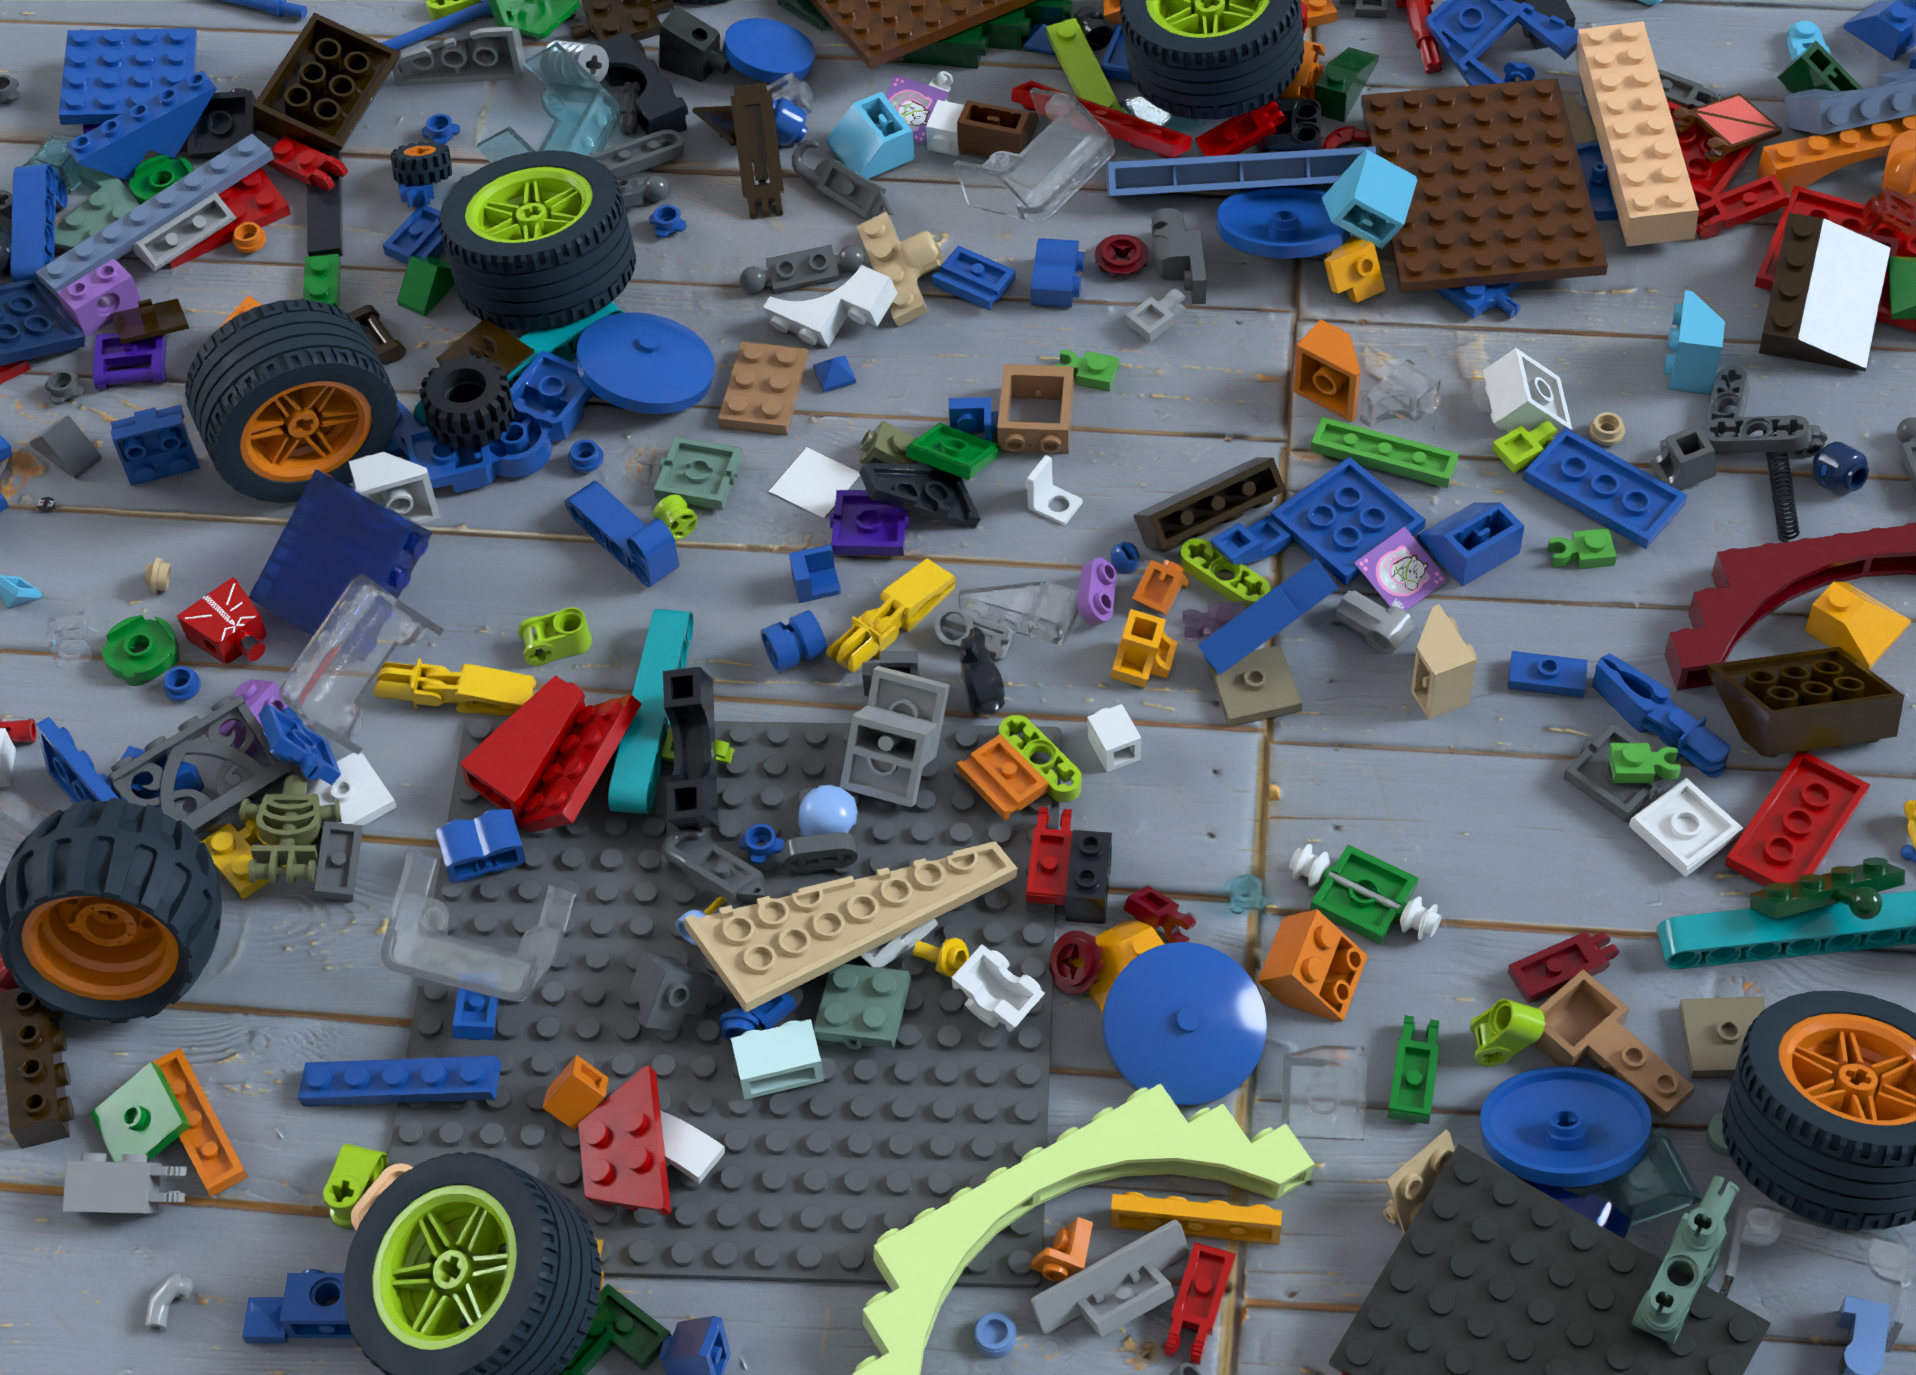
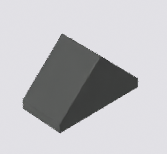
[29,415,102,480]

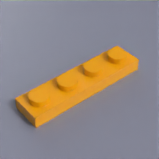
[1111,1192,1282,1244]

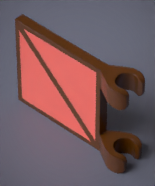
[1673,93,1783,163]

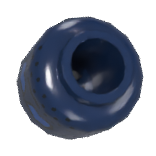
[1813,441,1869,495]

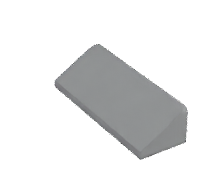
[133,192,236,272]

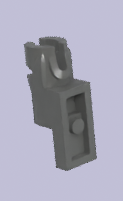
[1151,208,1207,304]

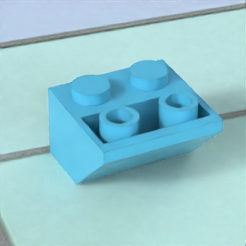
[826,91,915,179]
[1322,149,1417,249]
[1664,290,1725,395]

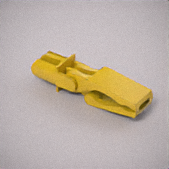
[825,558,956,674]
[373,658,536,716]

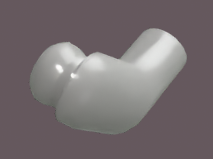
[144,1272,193,1333]

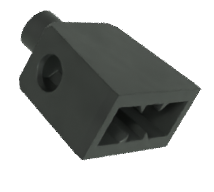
[659,6,731,82]

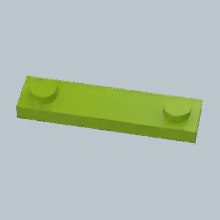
[1045,18,1124,113]

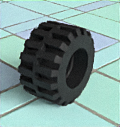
[420,355,514,449]

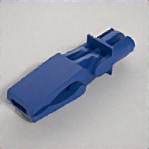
[1592,653,1730,778]

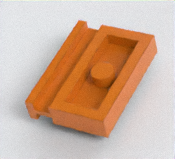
[957,734,1049,821]

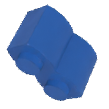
[1031,238,1085,307]
[436,809,526,883]

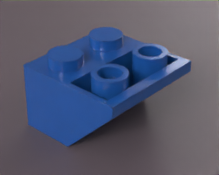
[1417,502,1525,587]

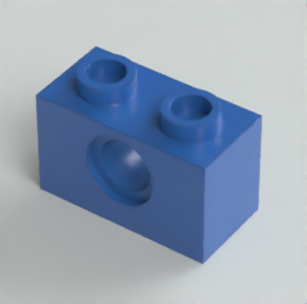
[280,1269,355,1339]

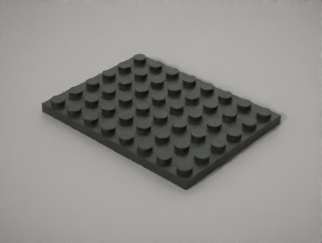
[1329,1144,1771,1375]

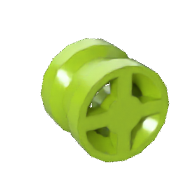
[653,494,698,540]

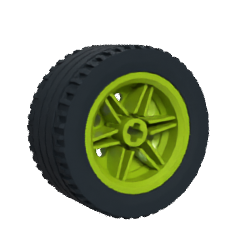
[1120,0,1304,120]
[439,150,636,331]
[343,1152,601,1375]

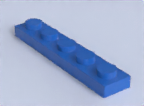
[298,1056,502,1106]

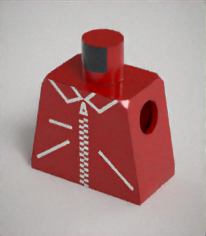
[177,577,267,664]

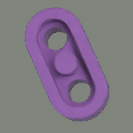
[1077,557,1117,626]

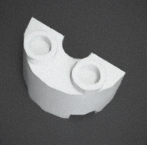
[952,944,1045,1032]

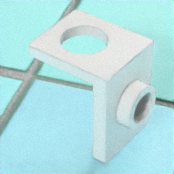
[1025,455,1083,526]

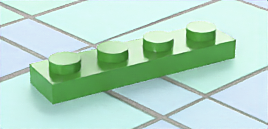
[1310,417,1459,488]

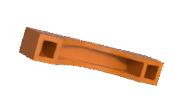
[1757,114,1916,195]

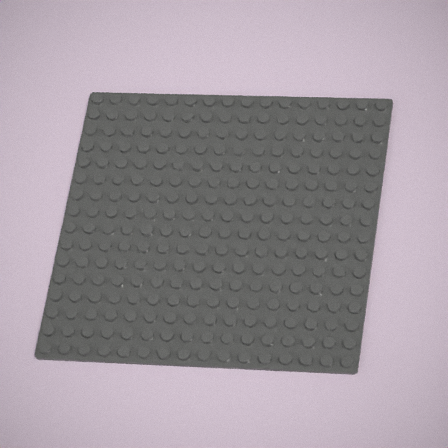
[386,717,1062,1288]

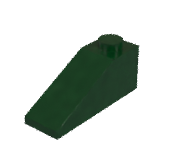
[1777,41,1863,93]
[1315,47,1379,122]

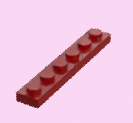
[1011,80,1192,159]

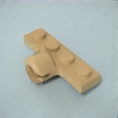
[857,212,944,327]

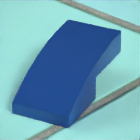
[1210,515,1291,564]

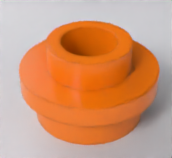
[233,222,267,253]

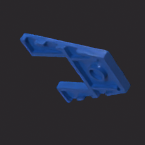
[1425,0,1582,86]

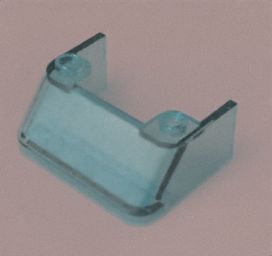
[476,42,621,163]

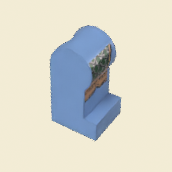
[1837,1295,1890,1375]

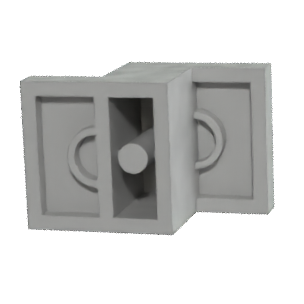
[840,666,950,808]

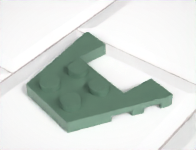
[55,167,140,252]

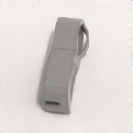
[935,608,1013,659]

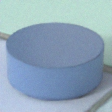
[973,1312,1017,1358]

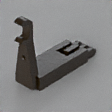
[730,83,784,219]

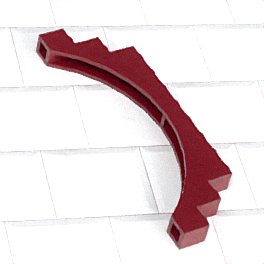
[1664,522,1916,691]

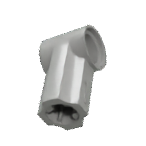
[1335,590,1415,656]

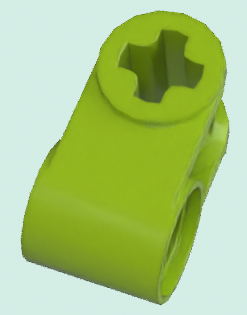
[518,607,592,666]
[1469,999,1545,1067]
[323,1143,388,1228]

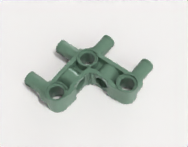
[1631,1175,1740,1345]

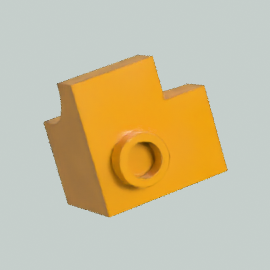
[1324,237,1385,303]
[1110,609,1178,688]

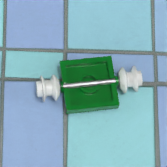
[1289,844,1441,944]

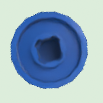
[761,610,827,673]

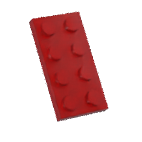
[168,167,291,269]
[519,694,642,834]
[1724,752,1870,887]

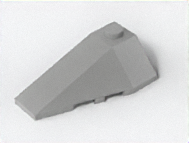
[392,27,524,86]

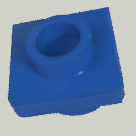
[949,397,999,442]

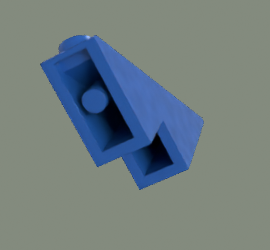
[66,71,217,181]
[1198,558,1339,675]

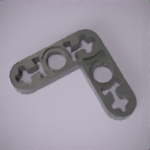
[1704,366,1812,453]

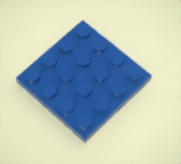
[59,28,198,125]

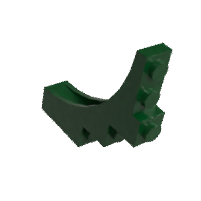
[903,0,1073,69]

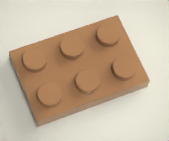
[718,341,809,435]

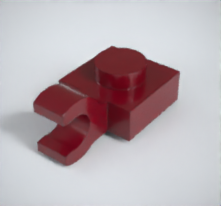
[1123,885,1197,943]

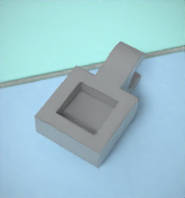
[1126,289,1186,342]

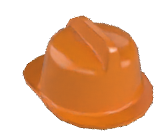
[1881,130,1916,210]

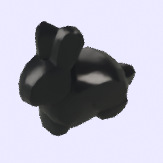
[959,627,1005,715]

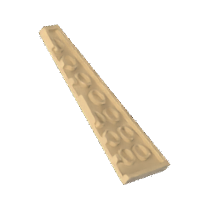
[684,841,1018,1012]

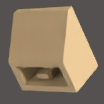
[1411,604,1477,720]

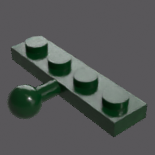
[1750,857,1905,920]

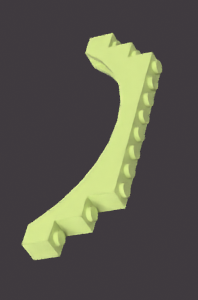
[852,1083,1315,1375]

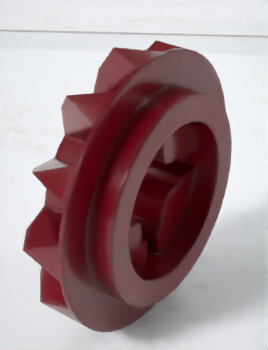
[1095,234,1149,279]
[1049,930,1105,995]

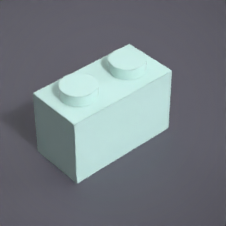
[731,1019,824,1100]

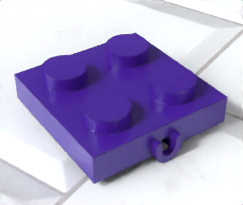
[830,490,910,556]

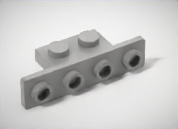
[1031,1219,1189,1337]

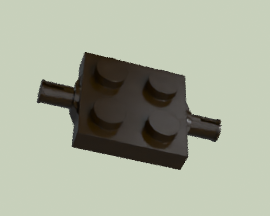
[569,0,674,42]

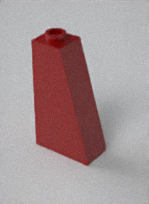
[460,675,586,823]

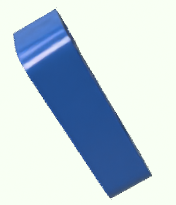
[10,164,68,282]
[565,480,679,588]

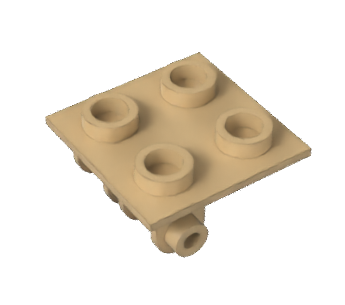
[1383,1130,1455,1235]

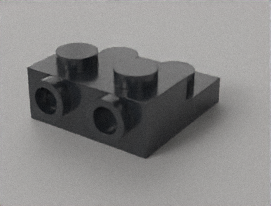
[188,88,258,159]

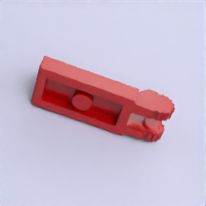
[267,136,348,191]
[1696,174,1789,239]
[1026,806,1073,906]
[1164,1242,1236,1365]

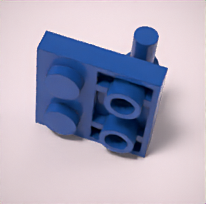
[111,405,200,486]

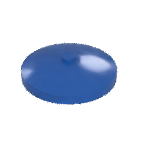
[1216,185,1351,259]
[575,312,715,414]
[1102,942,1267,1107]
[1480,1066,1652,1187]

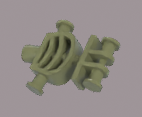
[239,775,342,884]

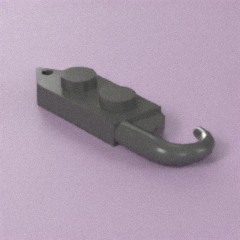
[792,140,894,219]
[662,829,765,905]

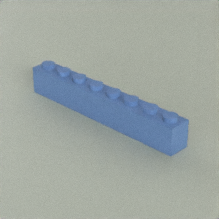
[1106,146,1376,196]

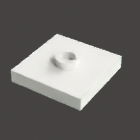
[305,749,397,826]
[1629,778,1743,877]

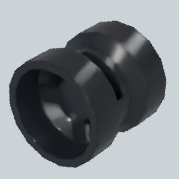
[1073,6,1113,51]

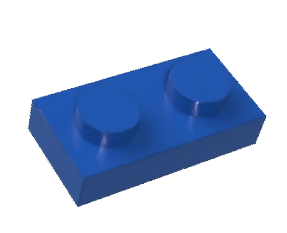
[452,975,500,1040]

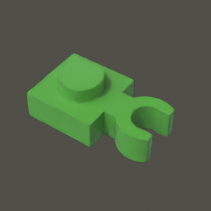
[1055,350,1119,392]
[1547,528,1617,569]
[1608,743,1681,783]

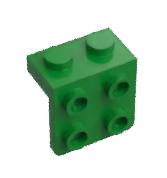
[488,0,580,39]

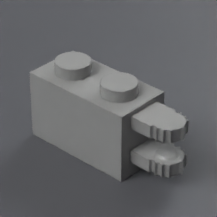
[62,1153,187,1213]

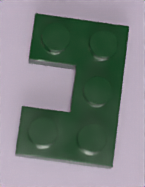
[558,1284,672,1375]

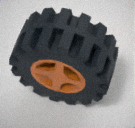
[391,142,452,185]

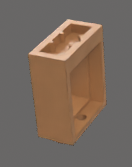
[997,364,1074,454]

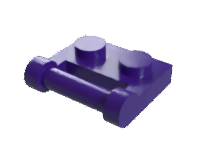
[93,333,167,390]

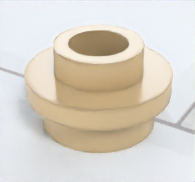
[1589,412,1625,446]
[144,557,172,593]

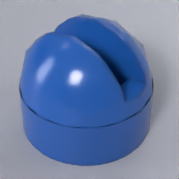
[1110,541,1140,574]

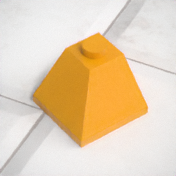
[1804,582,1911,669]
[1069,918,1164,1014]

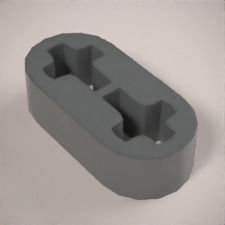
[783,832,858,872]

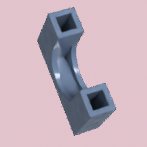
[1784,68,1916,135]

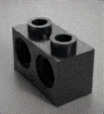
[1065,830,1112,924]

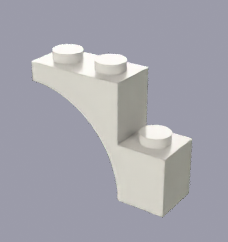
[763,265,898,348]

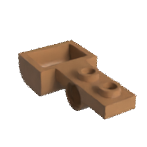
[1534,969,1695,1120]

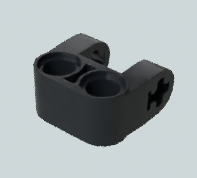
[1258,98,1322,153]

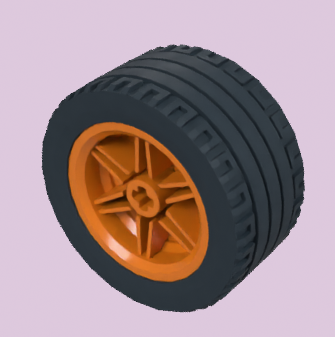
[185,299,399,503]
[1722,991,1916,1230]

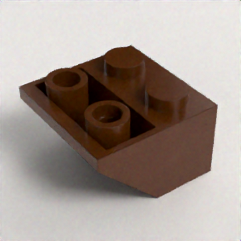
[957,100,1040,163]

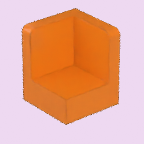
[542,1055,609,1130]

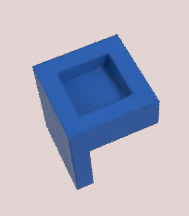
[789,545,841,603]

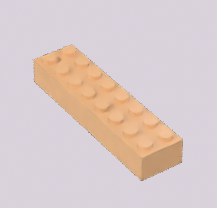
[1576,21,1699,247]

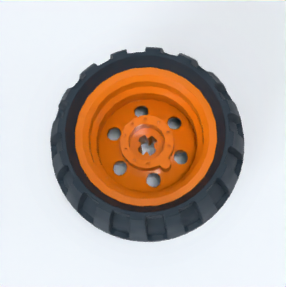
[0,798,222,1024]

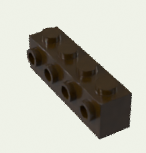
[1133,457,1286,552]
[0,988,75,1149]

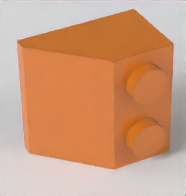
[1293,319,1360,422]

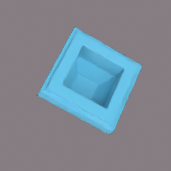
[0,575,43,608]

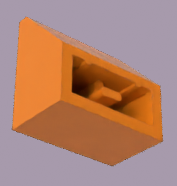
[1257,909,1368,1022]

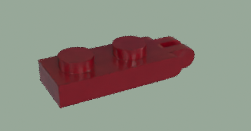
[1508,932,1620,1004]

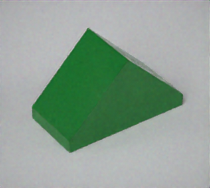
[397,256,455,317]

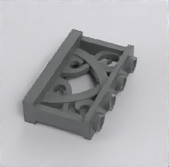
[108,695,292,836]

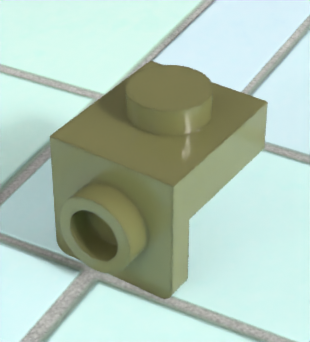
[859,421,917,465]

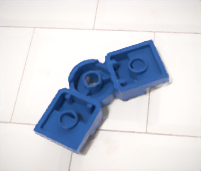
[403,350,593,493]

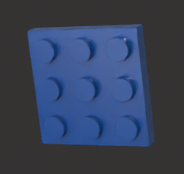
[1271,457,1426,585]

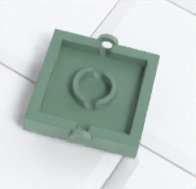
[654,436,743,510]
[814,964,911,1050]

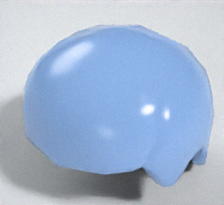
[798,785,858,836]

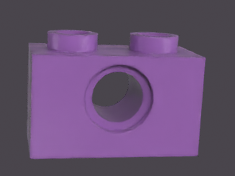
[57,259,141,338]

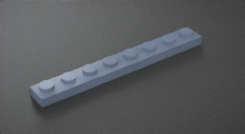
[36,134,274,298]

